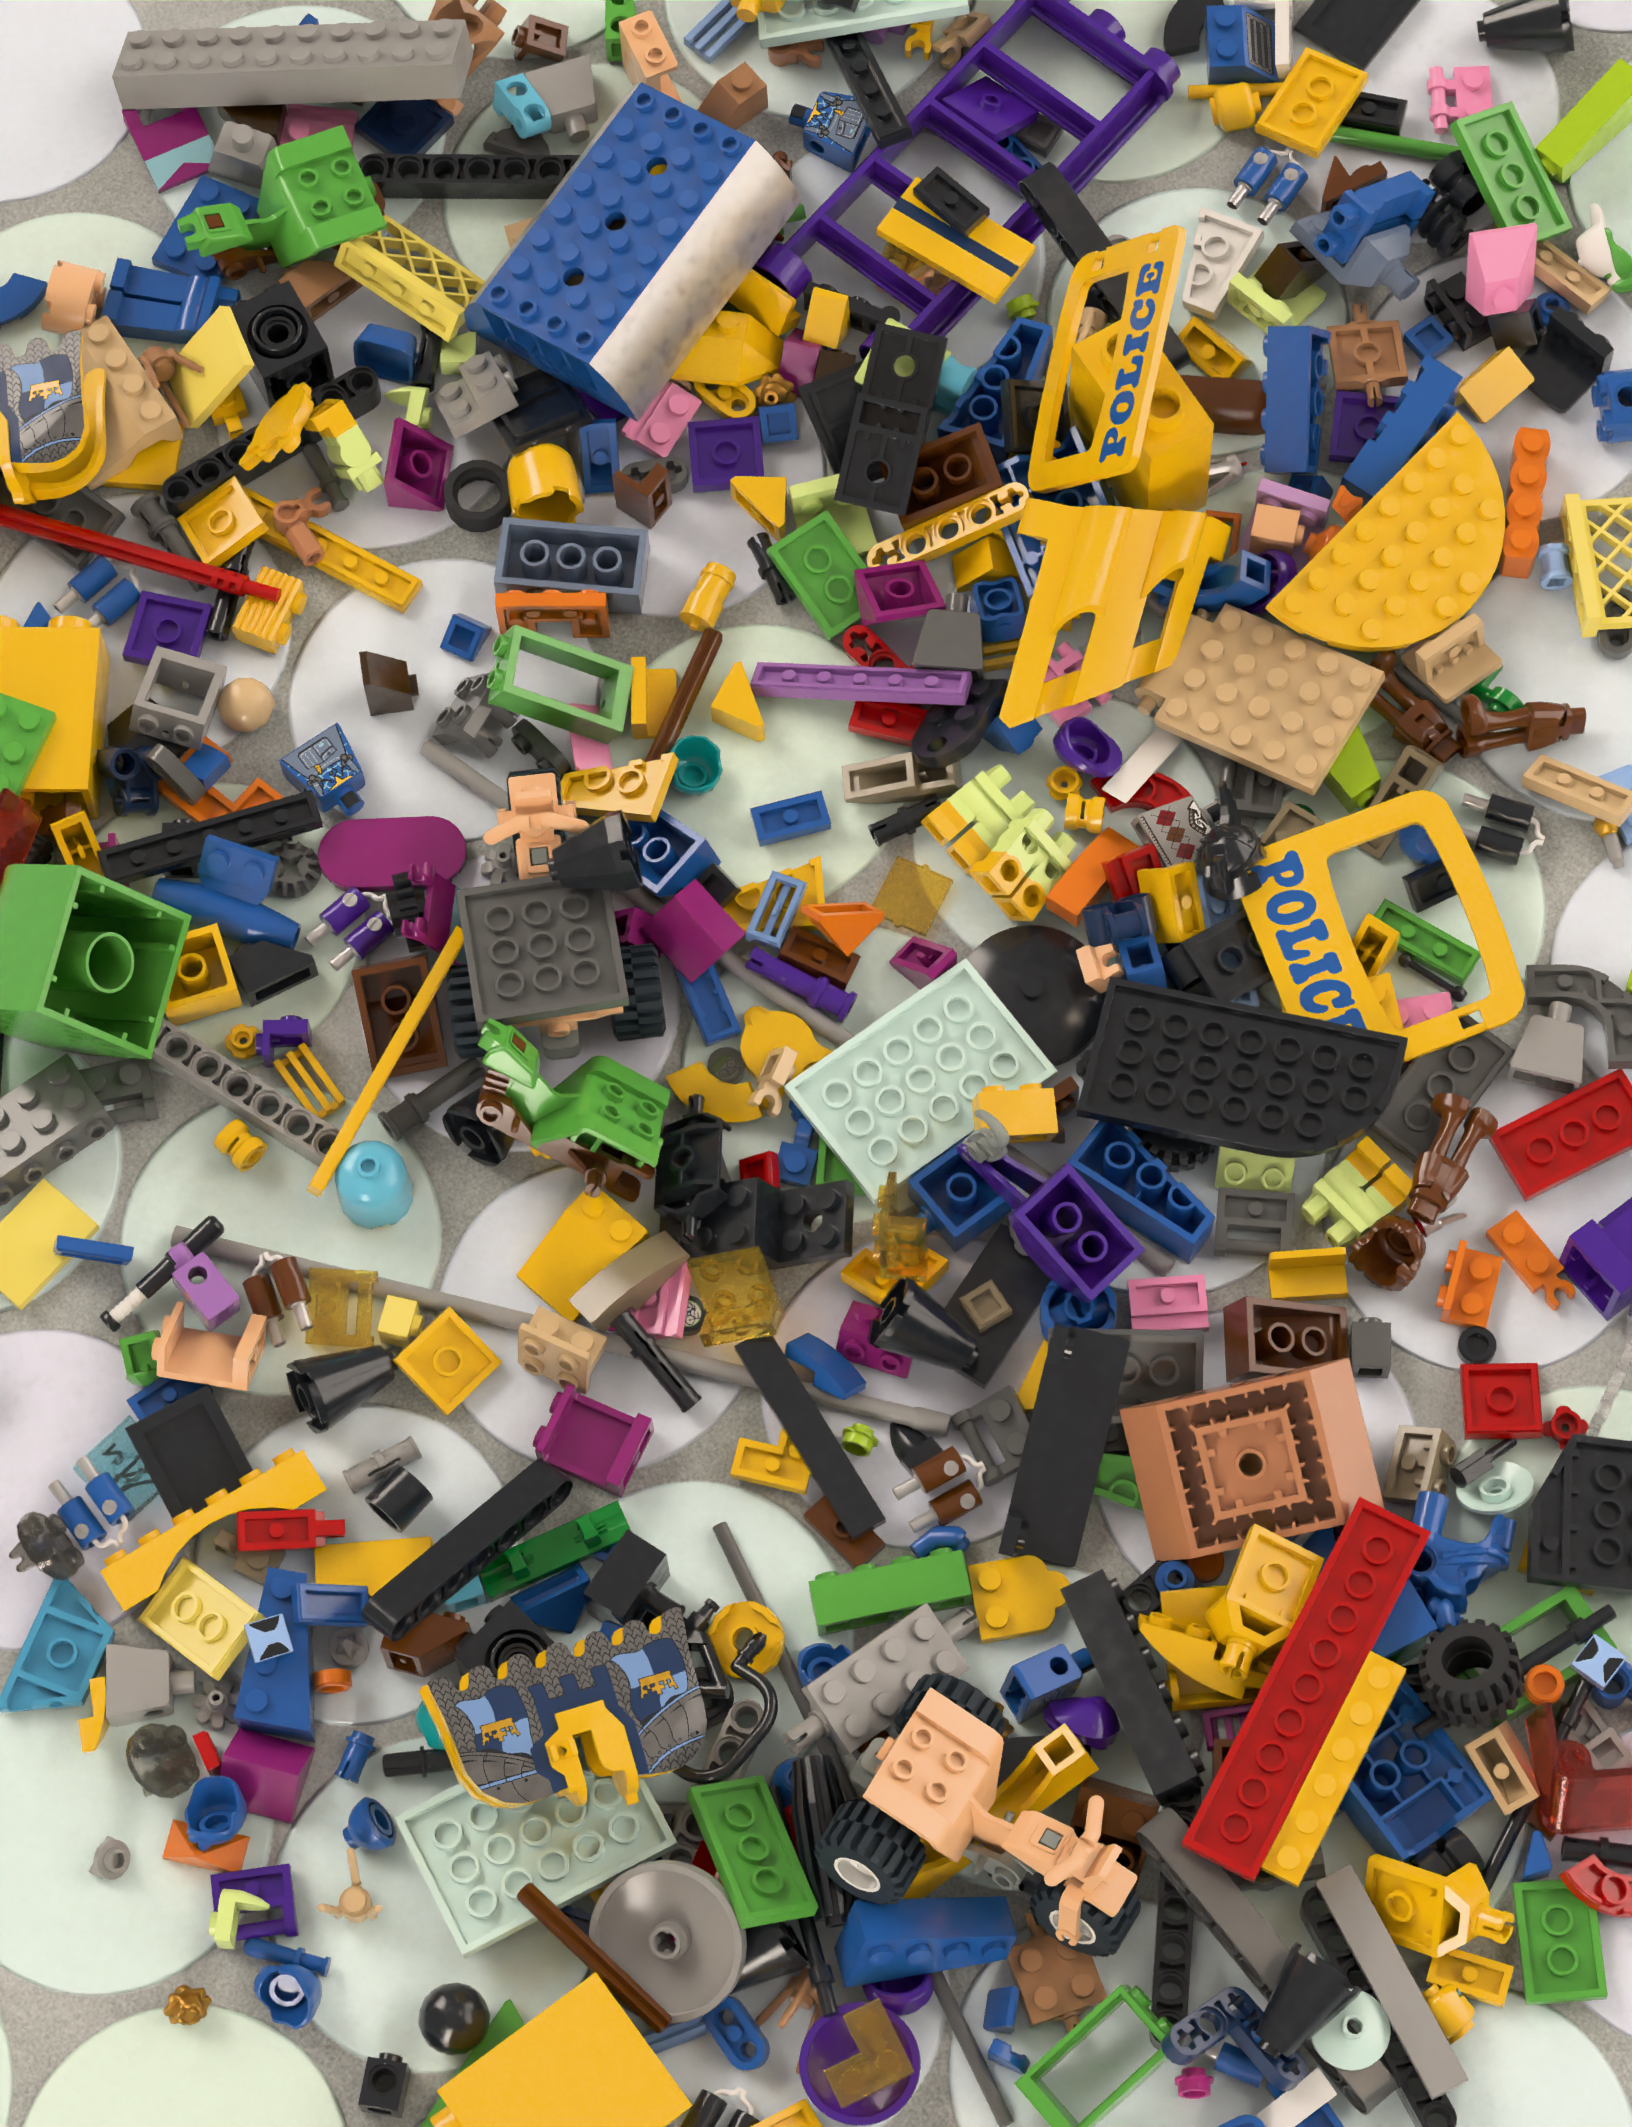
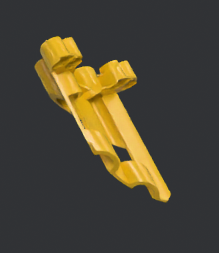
[999,498,1232,728]

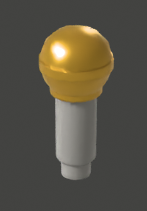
[1594,817,1624,869]

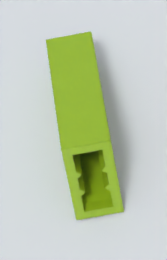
[1535,58,1632,183]
[1323,724,1381,813]

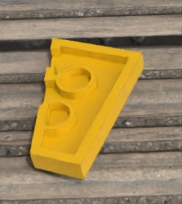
[560,752,679,823]
[723,855,825,936]

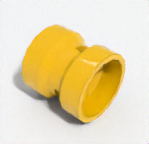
[1064,793,1106,834]
[214,1119,267,1172]

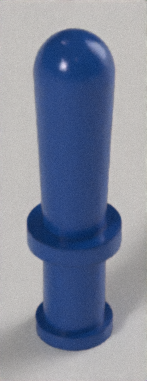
[243,1938,331,1977]

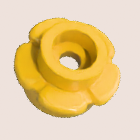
[1046,766,1083,801]
[225,1024,260,1060]

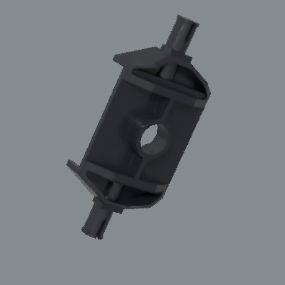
[653,1094,732,1244]

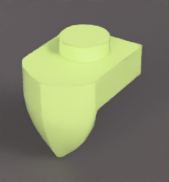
[384,386,433,430]
[209,1889,270,1950]

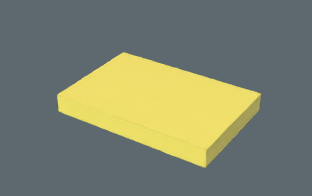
[169,306,255,429]
[0,1178,100,1310]
[137,1556,265,1681]

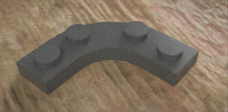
[1525,964,1632,1069]

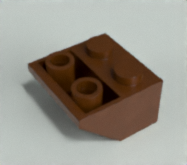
[380,1611,472,1678]

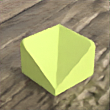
[440,332,478,375]

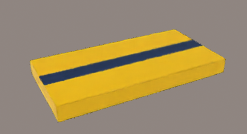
[876,177,1036,305]

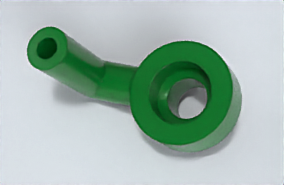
[1469,664,1524,712]

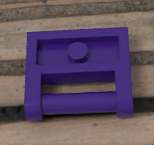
[210,1863,299,1941]

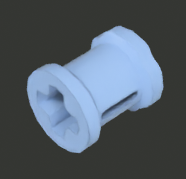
[1537,543,1573,590]

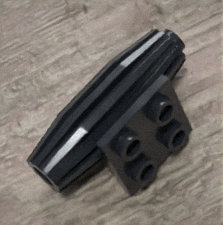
[792,1754,869,1928]

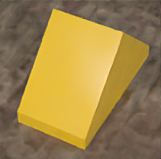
[803,287,851,349]
[730,476,787,542]
[952,536,1023,592]
[711,661,765,742]
[50,810,103,876]
[1352,913,1400,978]

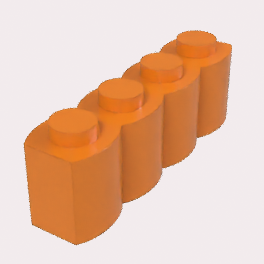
[1498,427,1551,579]

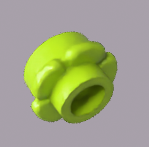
[1005,293,1039,320]
[841,1423,878,1457]

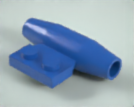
[151,834,301,950]

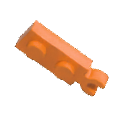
[1485,1210,1576,1311]

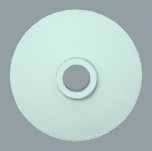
[1456,1461,1534,1515]
[1311,1989,1391,2071]

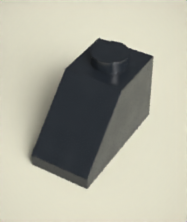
[228,940,319,1007]

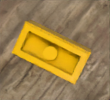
[1178,316,1253,379]

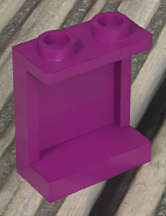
[533,1383,654,1498]

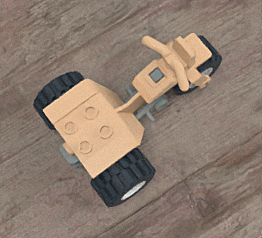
[447,767,666,1060]
[814,1673,1141,1957]

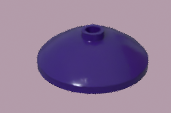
[799,2002,921,2126]

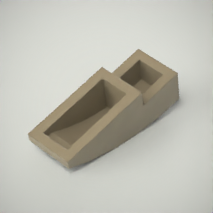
[841,752,962,803]
[569,1230,690,1334]

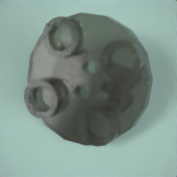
[9,1512,85,1581]
[126,1723,200,1798]

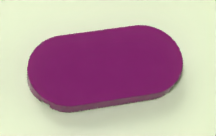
[318,816,467,892]

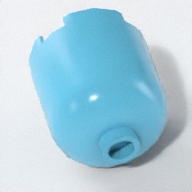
[335,1141,413,1229]

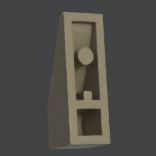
[1357,745,1446,860]

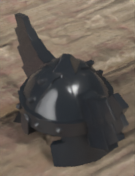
[1196,781,1267,900]

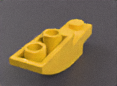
[1137,1612,1274,1700]

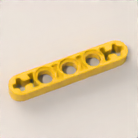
[866,482,1034,568]

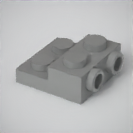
[431,351,519,439]

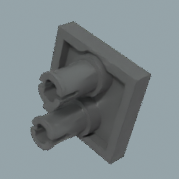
[432,673,520,758]

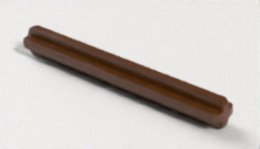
[644,628,723,762]
[517,1882,672,2034]

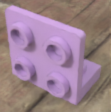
[1237,478,1331,573]

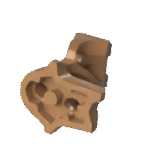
[428,0,507,117]

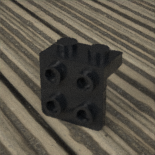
[1520,305,1614,414]

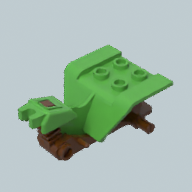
[177,125,387,280]
[476,1018,671,1202]

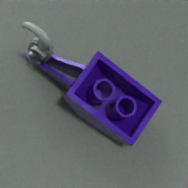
[956,1109,1145,1303]

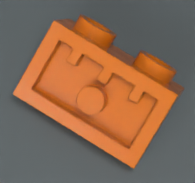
[1435,1240,1503,1328]

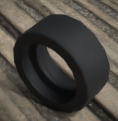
[444,460,511,532]

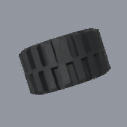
[1418,1619,1525,1729]

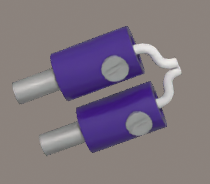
[304,886,394,972]

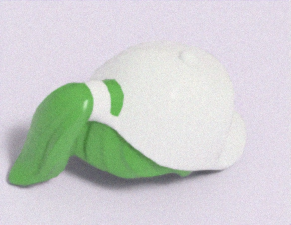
[1576,203,1632,294]

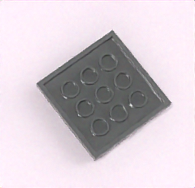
[456,875,630,1030]

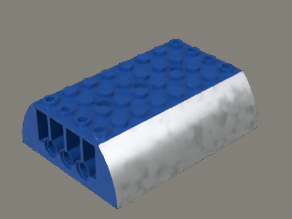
[464,82,802,422]

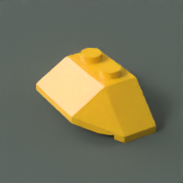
[670,310,784,387]

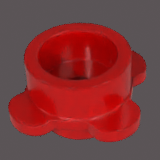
[1543,1406,1589,1450]

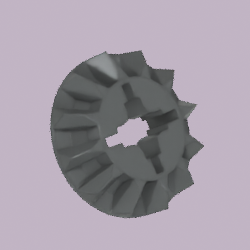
[269,841,321,898]

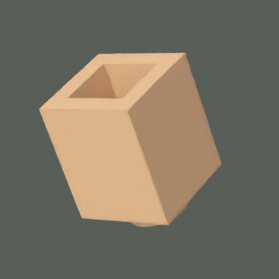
[1249,503,1305,557]

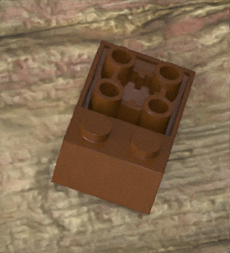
[1070,1776,1160,1891]

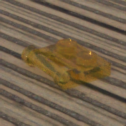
[305,1267,378,1347]

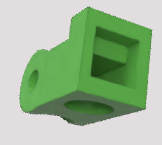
[605,0,636,61]

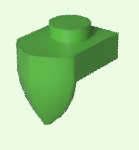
[119,1330,161,1387]

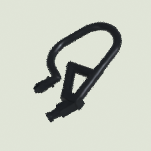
[672,1598,778,1784]

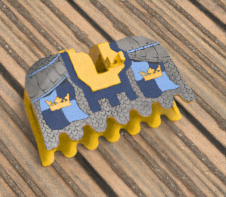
[0,330,106,505]
[419,1607,707,1809]

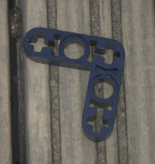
[1161,1986,1307,2091]

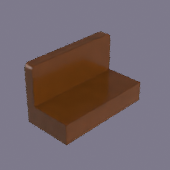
[612,463,672,529]

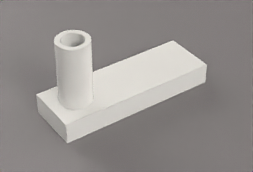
[1234,0,1293,82]

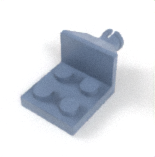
[1289,210,1420,301]

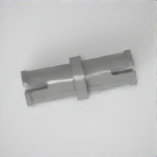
[342,1436,422,1494]

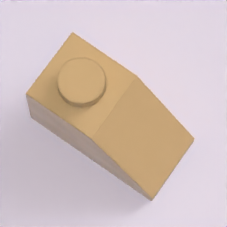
[1464,1720,1540,1816]

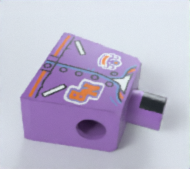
[165,1242,240,1332]

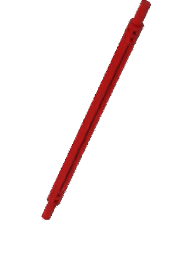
[0,504,282,603]

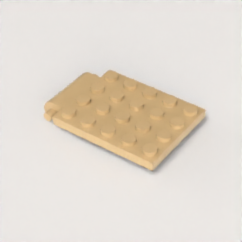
[1135,603,1385,796]

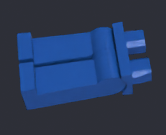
[1313,170,1436,264]
[101,257,242,344]

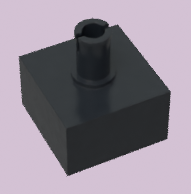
[583,1529,686,1626]

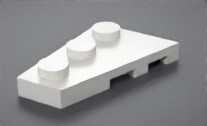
[1182,207,1264,320]

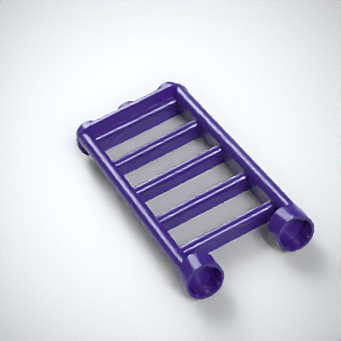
[752,0,1181,360]

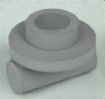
[89,1836,130,1880]

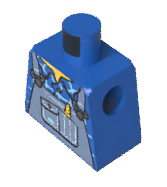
[789,91,871,173]
[279,723,366,816]
[999,1644,1095,1725]

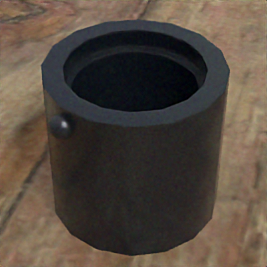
[365,1465,433,1533]

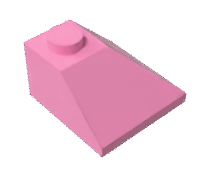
[1465,223,1537,316]

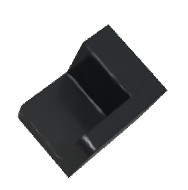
[1488,298,1545,351]

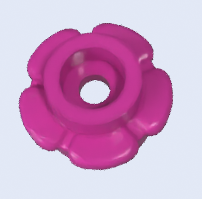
[1174,2067,1214,2099]

